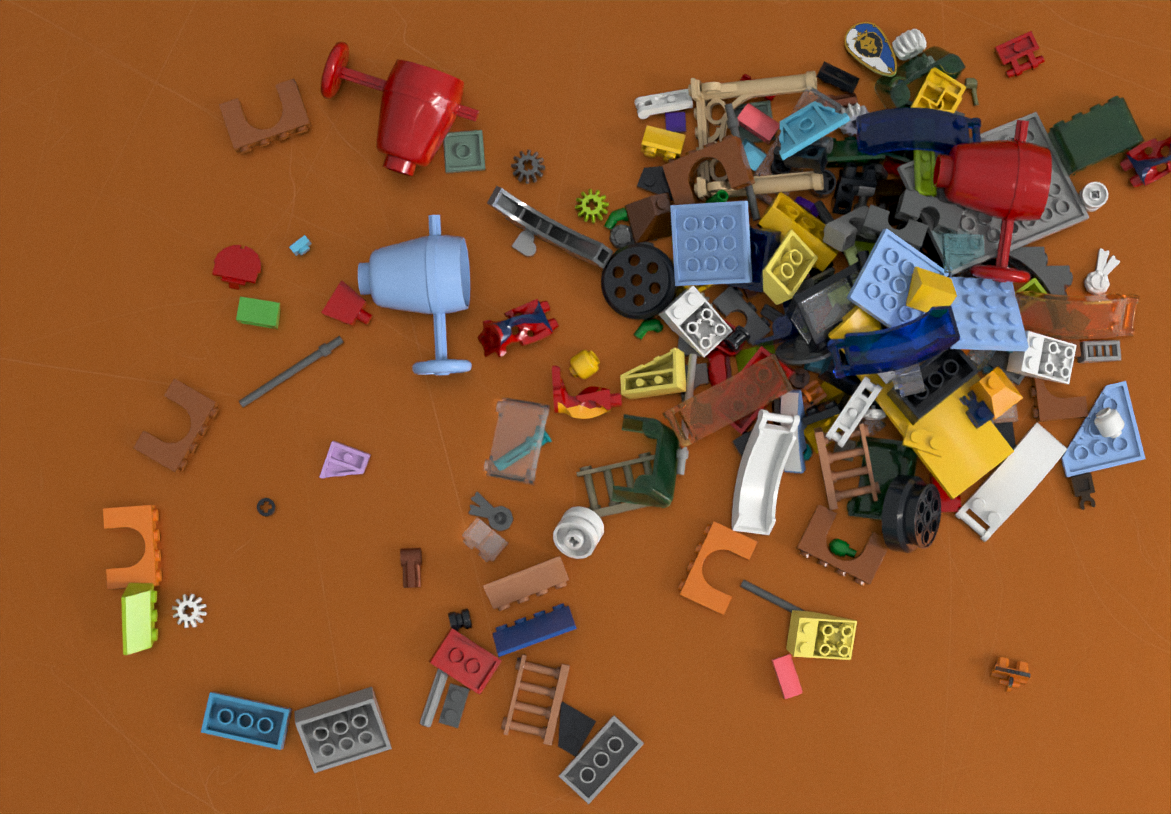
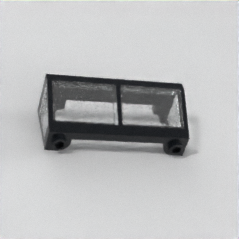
[786,261,861,353]

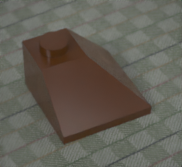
[624,193,672,244]

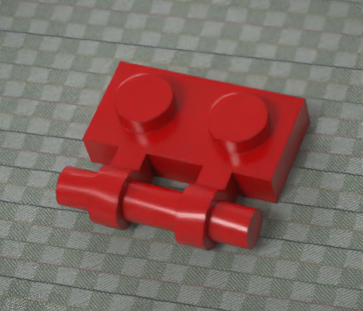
[994,31,1045,78]

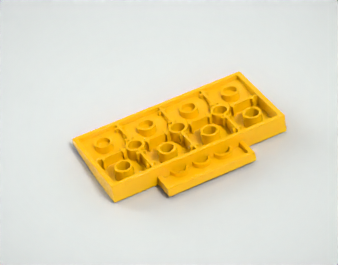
[852,351,1014,500]

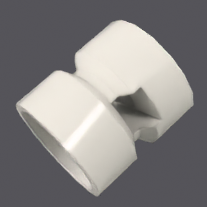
[1078,182,1108,212]

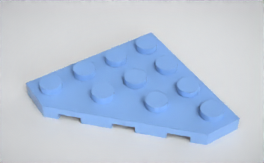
[1061,381,1146,478]

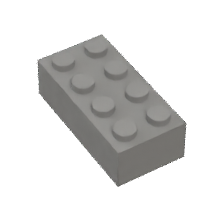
[559,715,644,804]

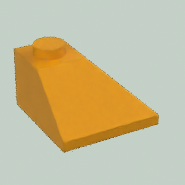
[969,366,1023,420]

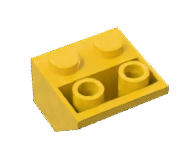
[641,125,686,162]

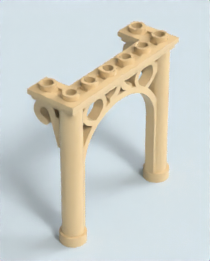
[688,71,824,202]

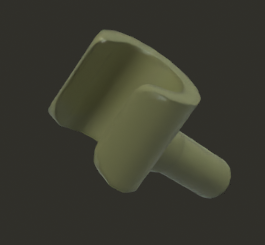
[965,78,979,106]

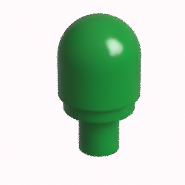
[829,538,857,558]

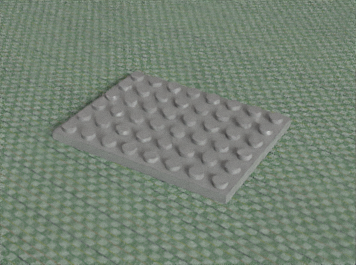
[897,112,1089,276]

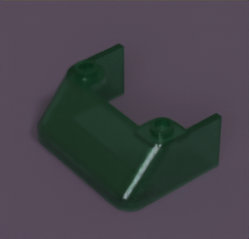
[611,414,680,508]

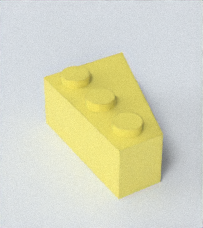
[620,347,686,400]

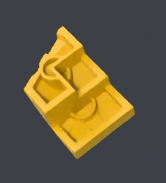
[909,66,966,115]
[828,305,882,364]

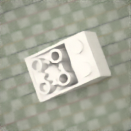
[659,286,733,358]
[1007,331,1077,384]

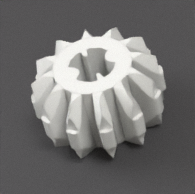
[892,29,927,61]
[839,103,871,137]
[172,594,207,628]

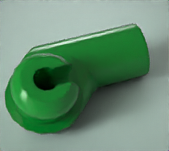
[604,208,628,231]
[633,319,663,340]

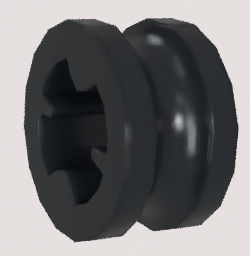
[257,498,275,517]

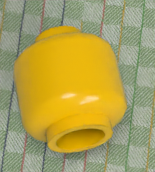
[569,350,600,379]

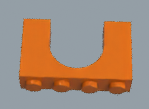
[103,505,162,589]
[678,521,758,615]

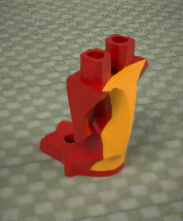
[552,366,622,419]

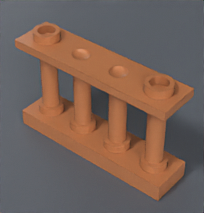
[814,419,880,510]
[501,654,570,745]

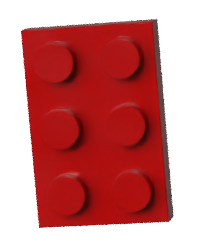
[429,628,502,695]

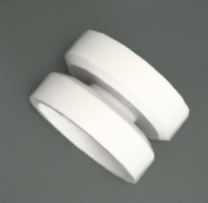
[553,506,604,559]

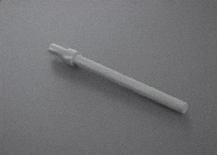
[676,354,697,475]

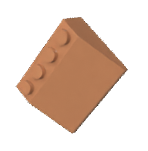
[483,556,569,611]

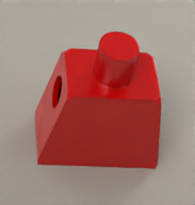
[321,280,373,327]

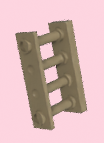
[576,452,666,517]

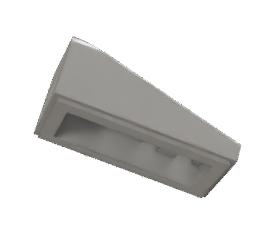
[1078,340,1121,363]

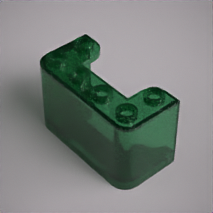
[1048,96,1144,177]

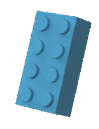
[201,691,292,750]

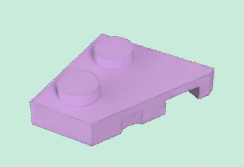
[319,440,371,478]

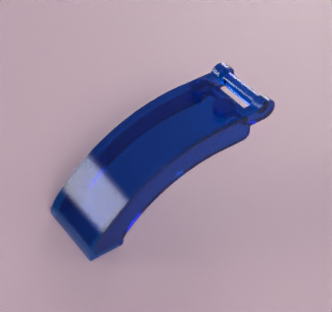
[856,108,981,156]
[827,306,960,379]

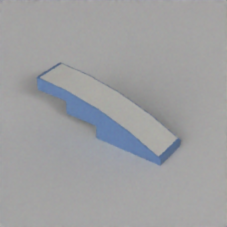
[780,389,807,473]

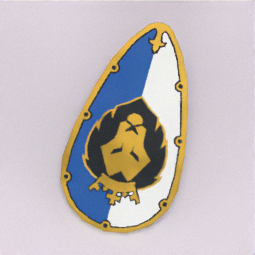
[845,22,897,77]

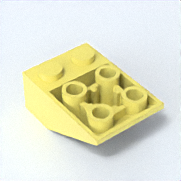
[786,610,857,660]

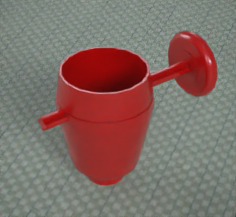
[320,42,479,177]
[933,120,1052,283]

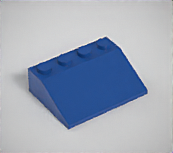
[492,603,577,657]

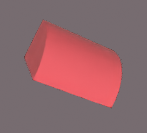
[737,103,780,145]
[771,654,803,699]

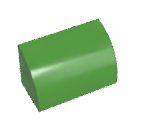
[236,296,280,329]

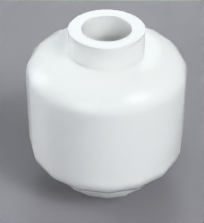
[1094,407,1125,439]

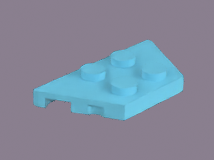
[779,101,850,160]

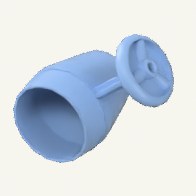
[358,215,472,376]

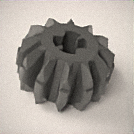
[511,150,545,184]

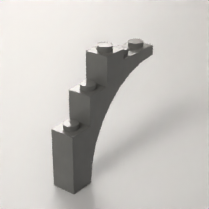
[487,186,613,269]
[995,247,1073,329]

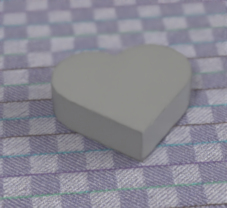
[512,230,536,257]

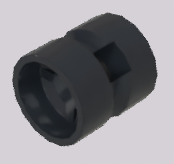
[808,169,836,199]

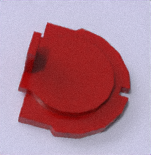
[212,245,261,290]

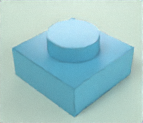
[289,235,312,256]

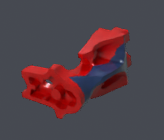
[1120,136,1171,188]
[477,299,559,358]

